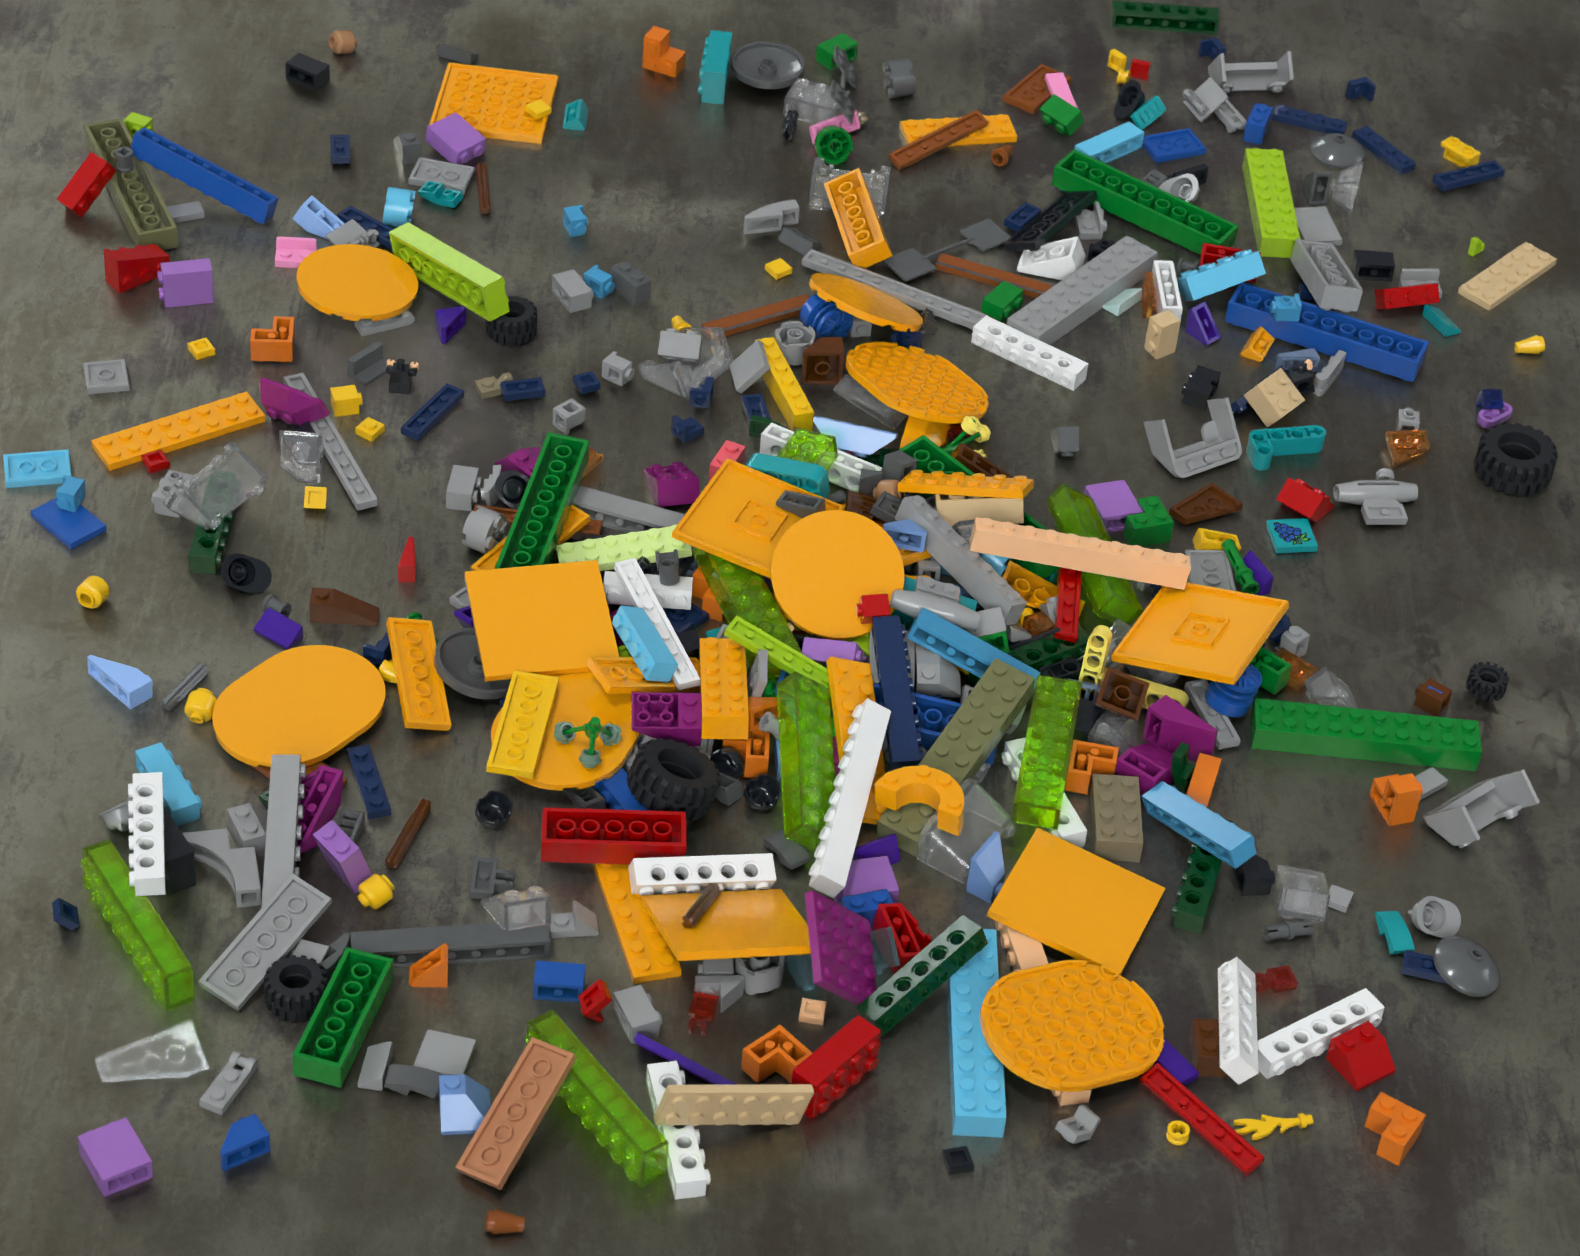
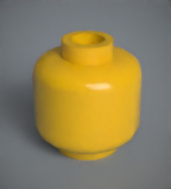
[76,575,110,609]
[184,688,217,724]
[357,873,395,910]

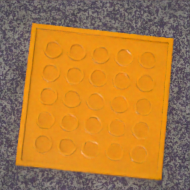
[429,63,559,144]

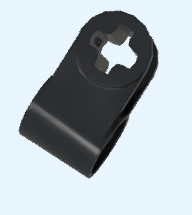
[1038,658,1081,694]

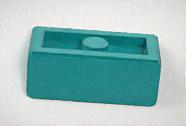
[563,99,589,130]
[1422,304,1461,337]

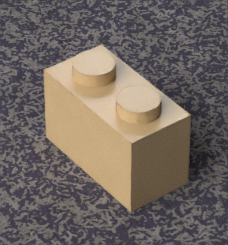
[1144,310,1181,359]

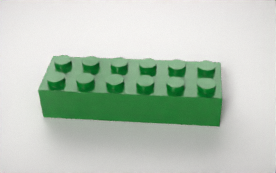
[292,947,394,1088]

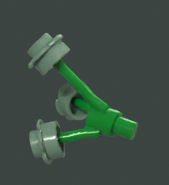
[554,717,622,768]

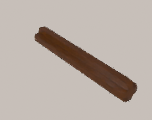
[476,163,491,214]
[385,798,431,869]
[682,883,720,928]

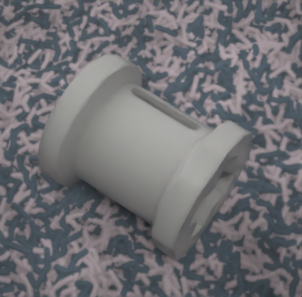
[759,712,789,740]

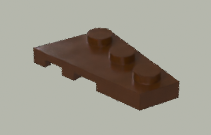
[1169,483,1243,525]
[845,490,878,521]

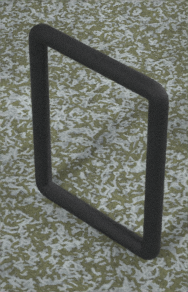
[1009,627,1061,650]

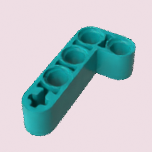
[1246,425,1326,470]
[745,453,830,498]

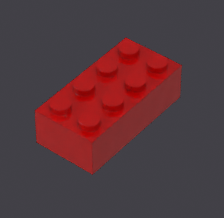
[791,1015,881,1119]

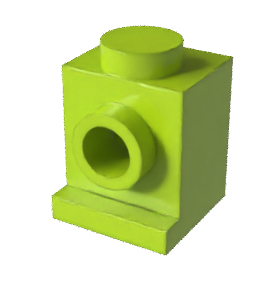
[123,112,154,138]

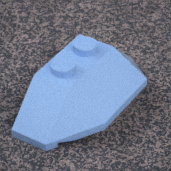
[813,416,898,457]

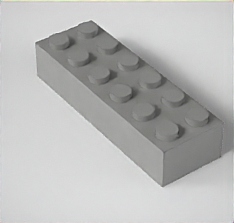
[1290,239,1363,313]

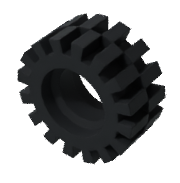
[1466,662,1509,702]

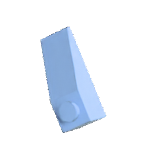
[292,196,345,240]
[87,655,153,710]

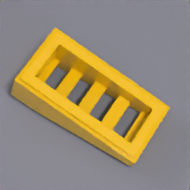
[1193,528,1241,552]

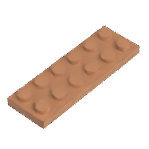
[455,1037,577,1190]

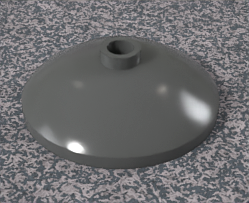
[1309,133,1365,169]
[1433,936,1500,997]

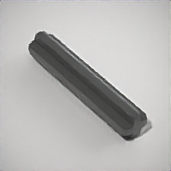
[161,663,208,711]

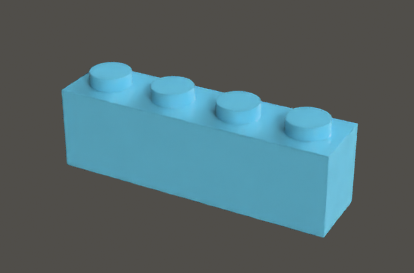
[1074,122,1144,164]
[612,605,678,682]
[135,742,202,826]

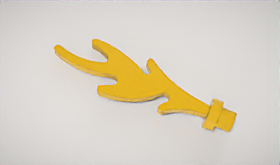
[1233,1113,1313,1141]

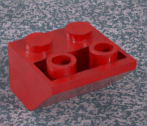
[1276,478,1335,523]

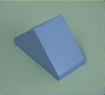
[883,519,927,553]

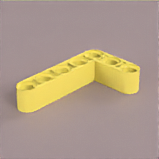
[1079,625,1189,709]

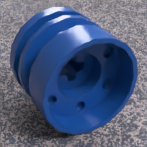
[799,293,853,339]
[1205,664,1262,717]

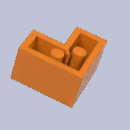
[642,26,686,78]
[250,316,295,362]
[692,563,741,622]
[722,728,770,778]
[1065,740,1119,794]
[1369,773,1423,826]
[741,1025,812,1084]
[1364,1092,1426,1166]

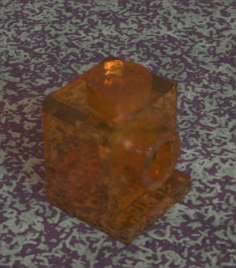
[1023,611,1055,637]

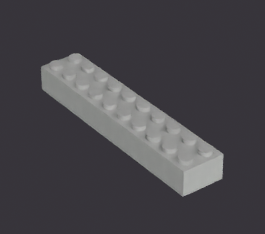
[1007,236,1158,345]

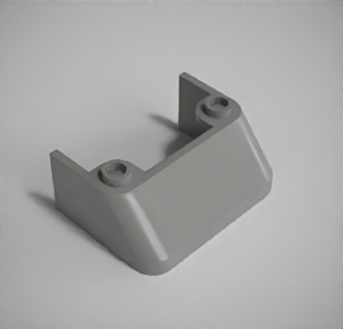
[1208,51,1294,94]
[1144,397,1242,478]
[1423,769,1540,848]

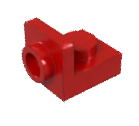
[578,979,613,1023]

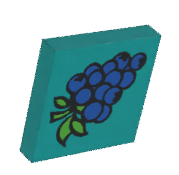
[1266,518,1318,554]

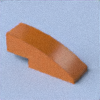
[1187,753,1222,808]

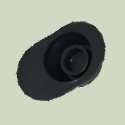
[1114,80,1145,119]
[495,470,529,510]
[221,553,272,594]

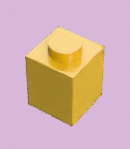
[330,385,363,417]

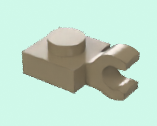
[475,373,513,399]

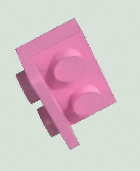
[275,237,317,268]

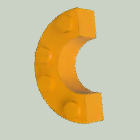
[875,765,964,836]

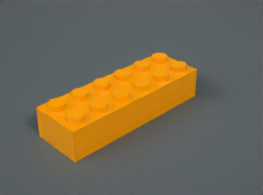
[824,168,893,269]
[699,637,749,740]

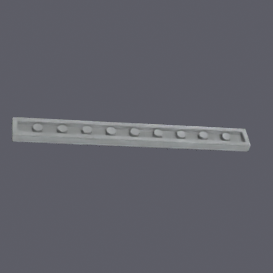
[802,249,987,330]
[283,373,378,511]

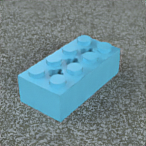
[1177,249,1266,301]

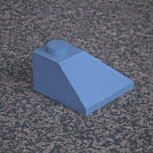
[966,831,1005,904]
[439,1074,491,1135]

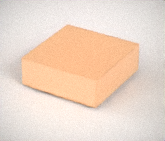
[798,998,827,1026]

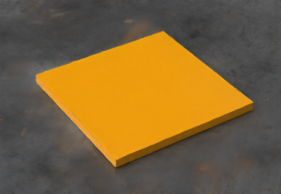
[672,458,845,579]
[464,560,619,682]
[1111,582,1289,685]
[986,827,1166,975]
[641,889,811,961]

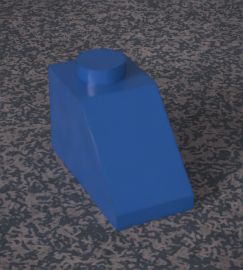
[220,1114,270,1172]

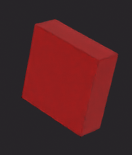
[1130,58,1151,81]
[141,450,170,473]

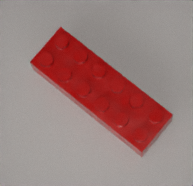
[541,807,686,865]

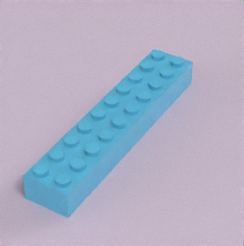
[946,929,1006,1138]

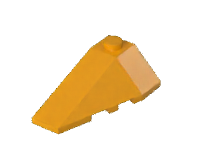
[899,416,952,450]
[1000,560,1085,617]

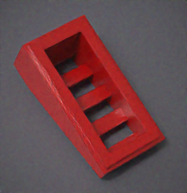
[398,537,416,583]

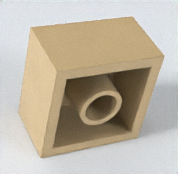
[1243,368,1305,428]

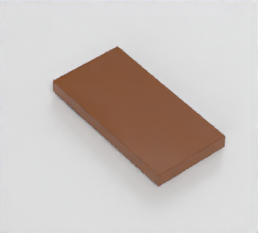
[1002,64,1072,114]

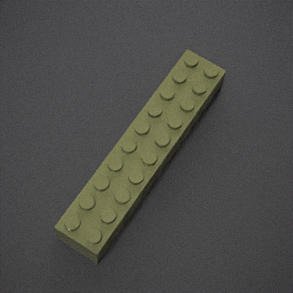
[84,118,178,250]
[877,658,1035,857]

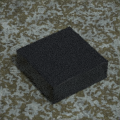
[942,1146,974,1175]

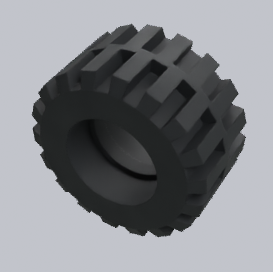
[486,295,538,346]
[264,955,327,1022]

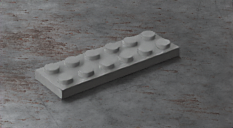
[198,873,332,1012]

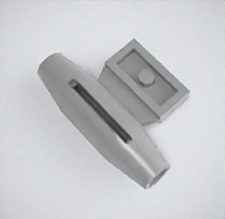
[1333,480,1418,525]
[890,576,981,631]

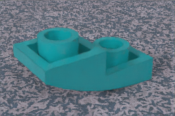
[418,181,463,208]
[1374,911,1415,954]

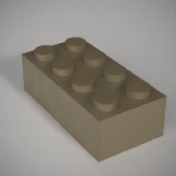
[1089,774,1144,863]

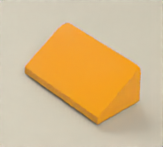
[1240,326,1275,362]

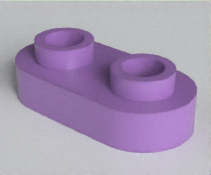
[1477,402,1513,429]

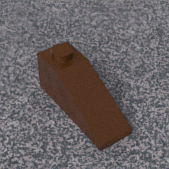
[950,443,1012,478]
[310,587,379,626]

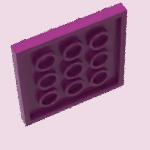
[805,890,877,1006]

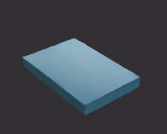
[3,449,72,488]

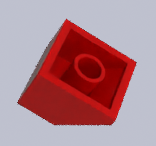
[1326,1021,1396,1092]

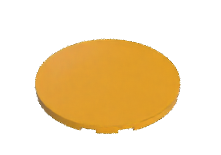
[296,244,418,321]
[809,273,923,332]
[770,510,904,640]

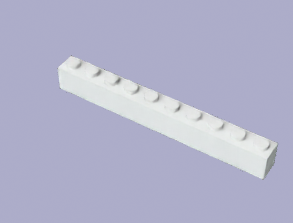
[809,698,891,898]

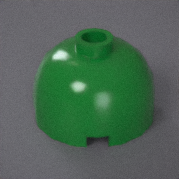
[814,125,853,165]

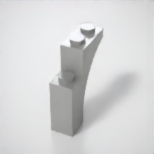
[182,828,261,908]

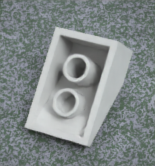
[1017,236,1086,280]

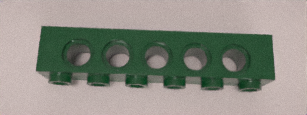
[1110,0,1220,35]
[188,470,241,574]
[967,624,1090,687]
[1171,819,1233,934]
[856,915,988,1037]

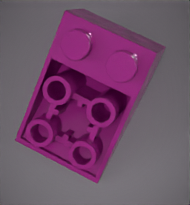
[643,462,700,507]
[632,692,702,746]
[1142,695,1218,761]
[1114,741,1189,796]

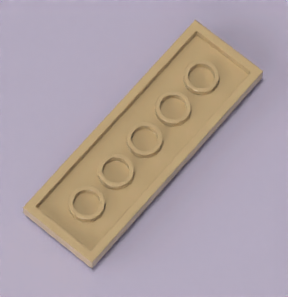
[1458,242,1557,311]
[654,1084,814,1126]

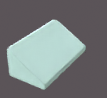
[1102,288,1143,316]

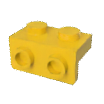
[1440,136,1481,168]

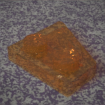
[1384,430,1430,466]

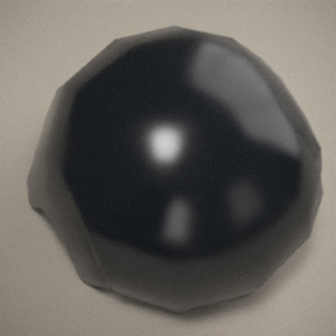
[710,746,745,779]
[743,774,781,811]
[475,790,513,828]

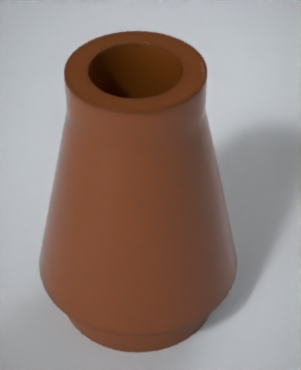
[991,145,1013,166]
[485,1208,525,1235]

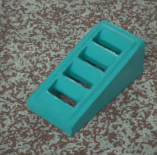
[1130,95,1166,130]

